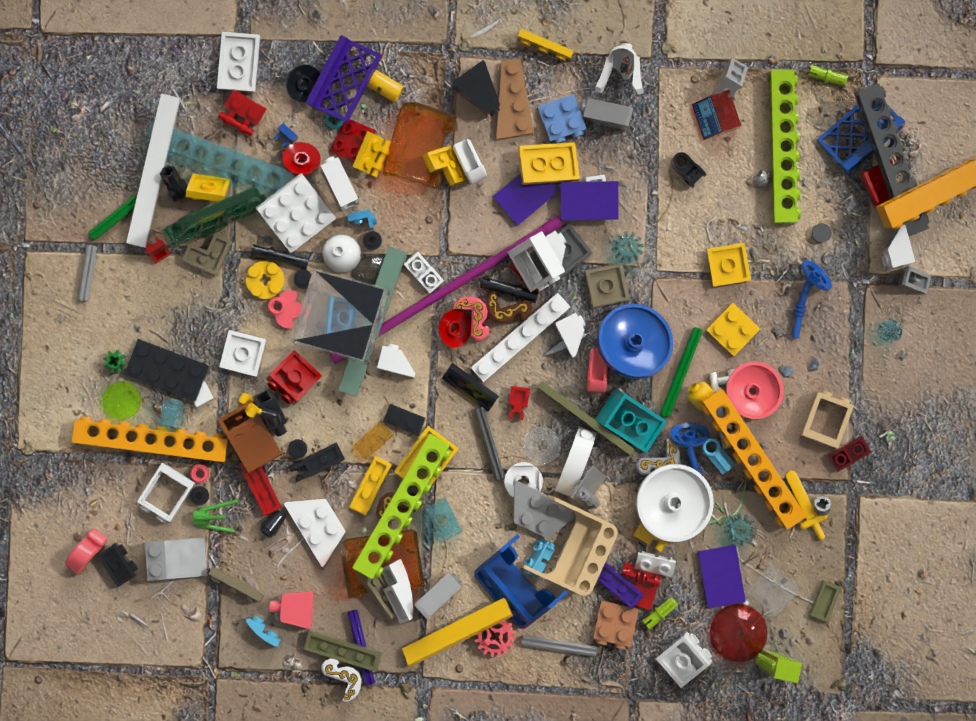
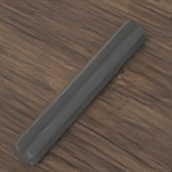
[474,407,505,481]

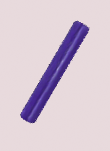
[348,610,375,685]

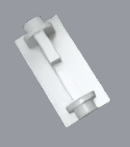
[635,551,676,577]

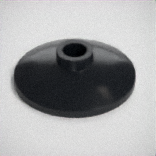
[286,64,320,102]

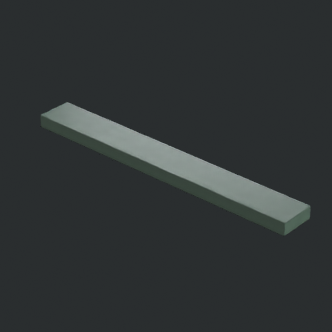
[338,247,407,397]

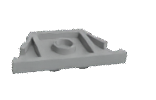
[513,480,575,539]

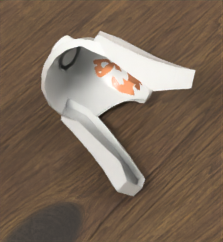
[596,43,644,95]

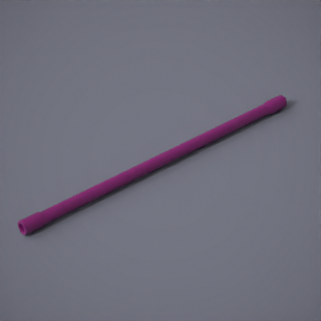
[329,215,563,365]

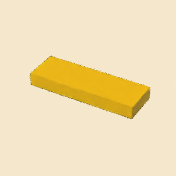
[349,456,392,516]

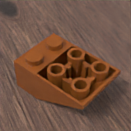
[218,401,282,473]

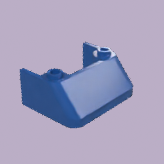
[474,534,568,629]

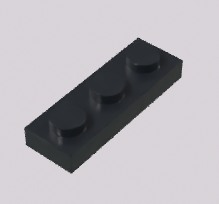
[442,363,499,412]

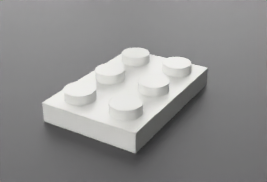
[217,32,260,93]

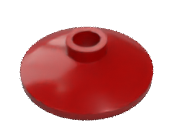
[282,142,321,176]
[438,309,471,348]

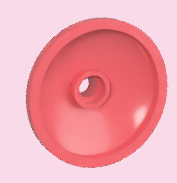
[726,362,784,419]

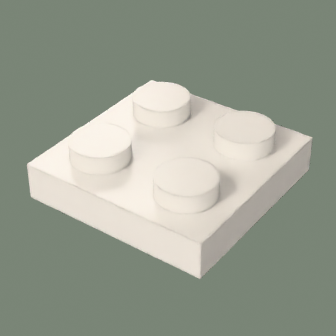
[219,330,266,377]

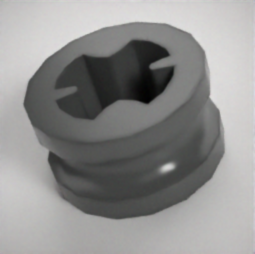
[813,496,831,516]

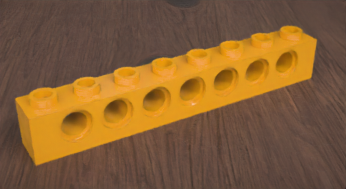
[701,388,807,530]
[72,416,229,462]

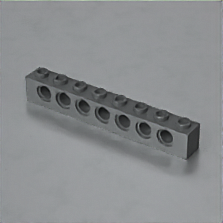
[853,84,929,236]

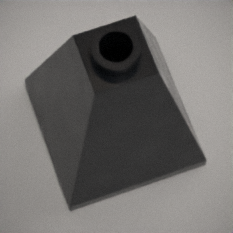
[451,60,500,117]

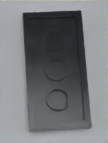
[124,339,210,402]

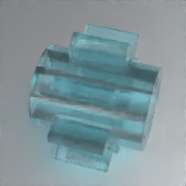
[878,318,902,344]

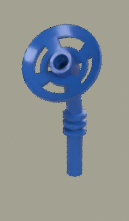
[792,260,832,339]
[670,422,709,476]

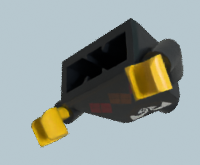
[238,389,287,437]

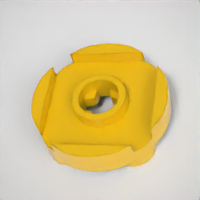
[246,261,285,300]

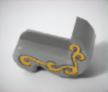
[635,439,680,476]

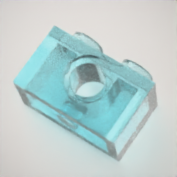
[159,398,187,429]
[423,497,463,542]

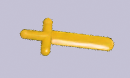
[786,470,828,541]

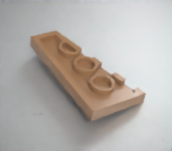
[496,58,534,140]

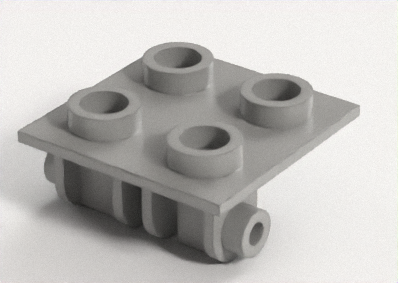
[570,466,606,509]

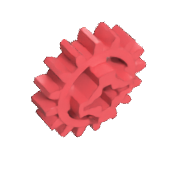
[474,620,516,657]

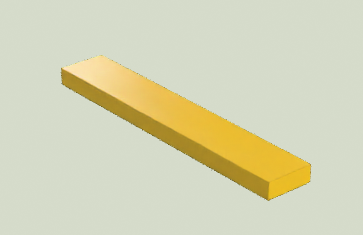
[402,598,513,667]

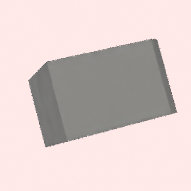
[898,266,931,294]

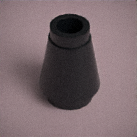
[259,510,286,539]

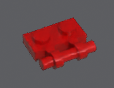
[217,89,267,137]

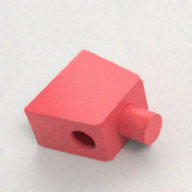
[269,591,314,629]

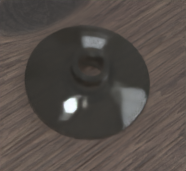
[351,256,383,287]

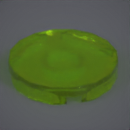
[103,381,141,419]

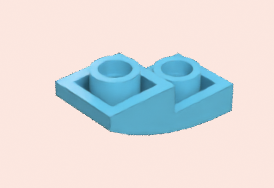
[246,615,281,647]

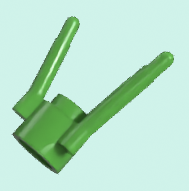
[193,499,238,533]

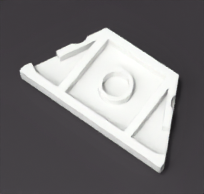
[284,499,346,567]

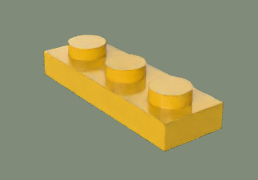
[518,29,574,61]

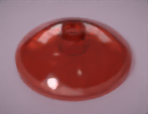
[710,604,768,662]

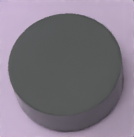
[812,223,832,243]

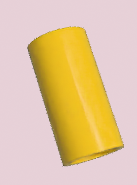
[363,70,404,103]

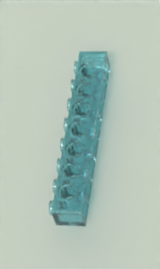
[144,120,296,194]

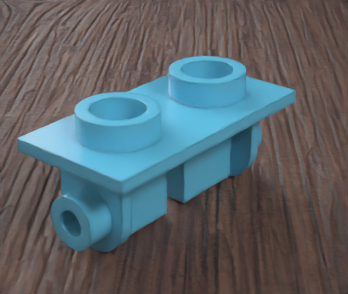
[522,537,555,579]

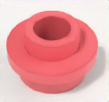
[190,464,209,483]

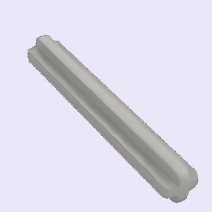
[521,635,597,657]

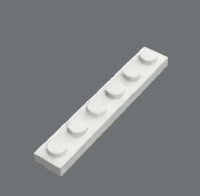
[471,293,570,382]

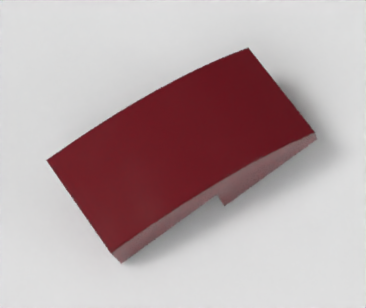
[828,436,872,472]

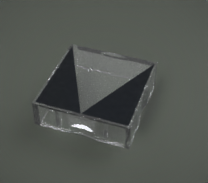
[291,269,390,366]

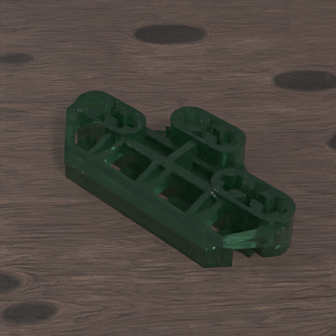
[162,188,266,248]

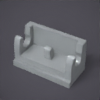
[715,58,748,98]

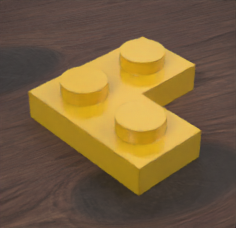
[422,145,467,186]

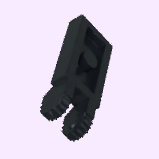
[290,442,345,482]

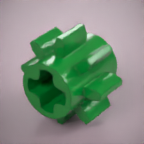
[103,350,127,373]

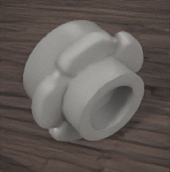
[753,169,770,187]

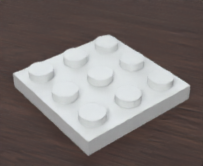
[256,173,336,253]

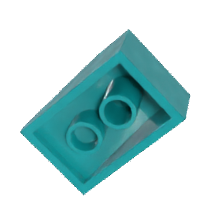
[595,388,667,453]

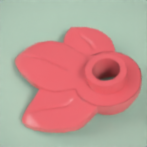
[268,290,306,329]

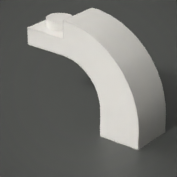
[555,426,597,496]

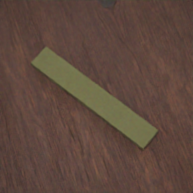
[537,382,634,456]

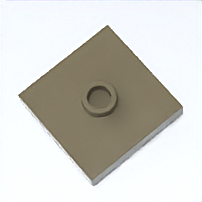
[584,263,630,309]

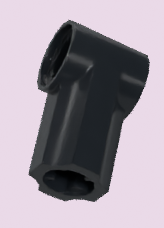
[160,165,188,202]

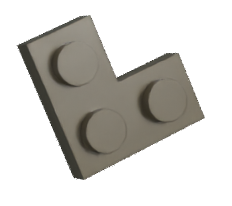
[182,233,233,276]

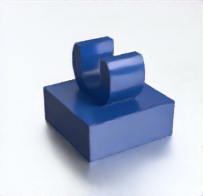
[275,123,298,147]

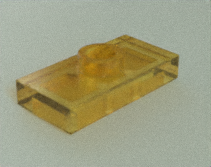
[353,420,394,460]

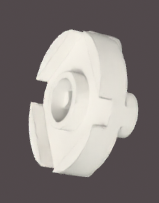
[504,462,543,497]

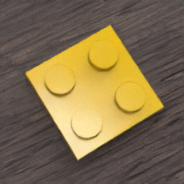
[186,173,230,203]
[707,243,751,287]
[706,303,760,357]

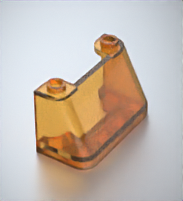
[383,102,457,190]
[341,530,425,598]

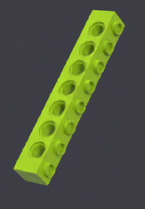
[769,70,801,224]
[352,434,451,581]
[756,650,802,683]

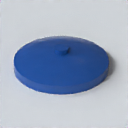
[597,304,673,379]

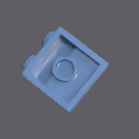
[538,94,586,144]

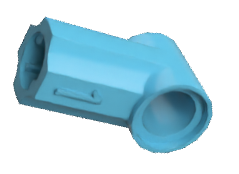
[700,438,735,475]

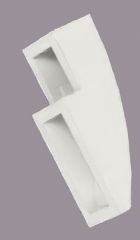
[382,559,413,624]

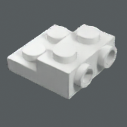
[656,632,712,688]

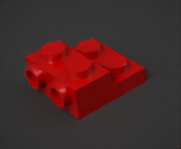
[266,350,322,405]

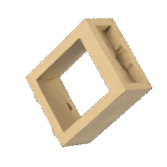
[800,390,854,449]

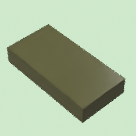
[809,580,842,623]

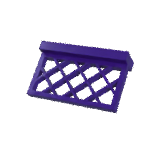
[306,35,382,124]

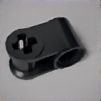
[671,152,707,188]

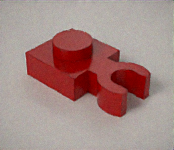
[509,386,530,420]

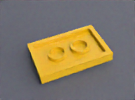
[518,142,580,185]
[394,426,459,495]

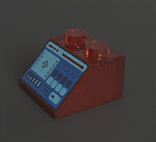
[691,90,741,141]

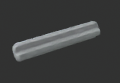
[78,245,97,302]

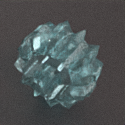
[611,231,644,264]
[723,513,757,546]

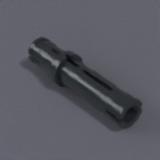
[250,244,309,270]
[480,276,539,303]

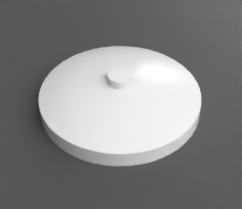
[636,464,714,542]

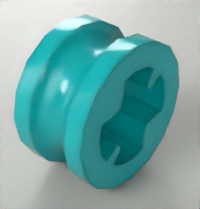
[326,111,343,129]

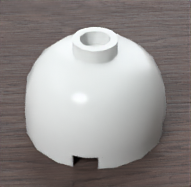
[322,234,361,273]

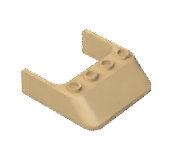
[516,495,618,596]

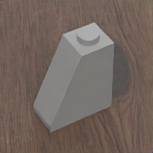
[581,98,633,131]
[414,572,462,619]

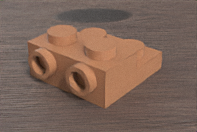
[592,600,639,650]

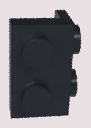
[97,542,138,587]

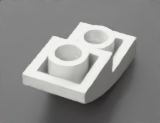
[404,251,444,293]

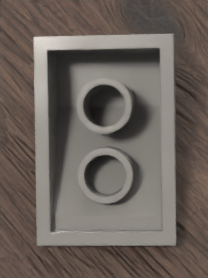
[145,537,208,581]

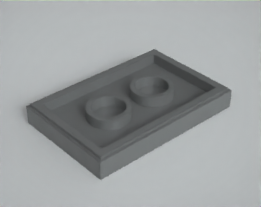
[529,223,593,289]

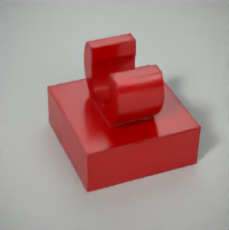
[145,238,171,264]

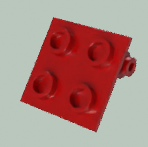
[329,119,376,163]
[614,562,661,610]

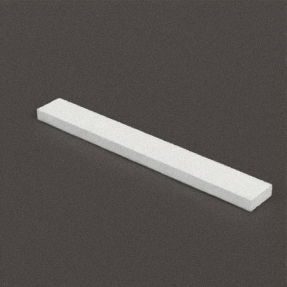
[126,94,181,248]

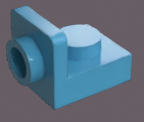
[347,209,377,230]

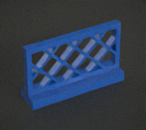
[817,103,905,175]

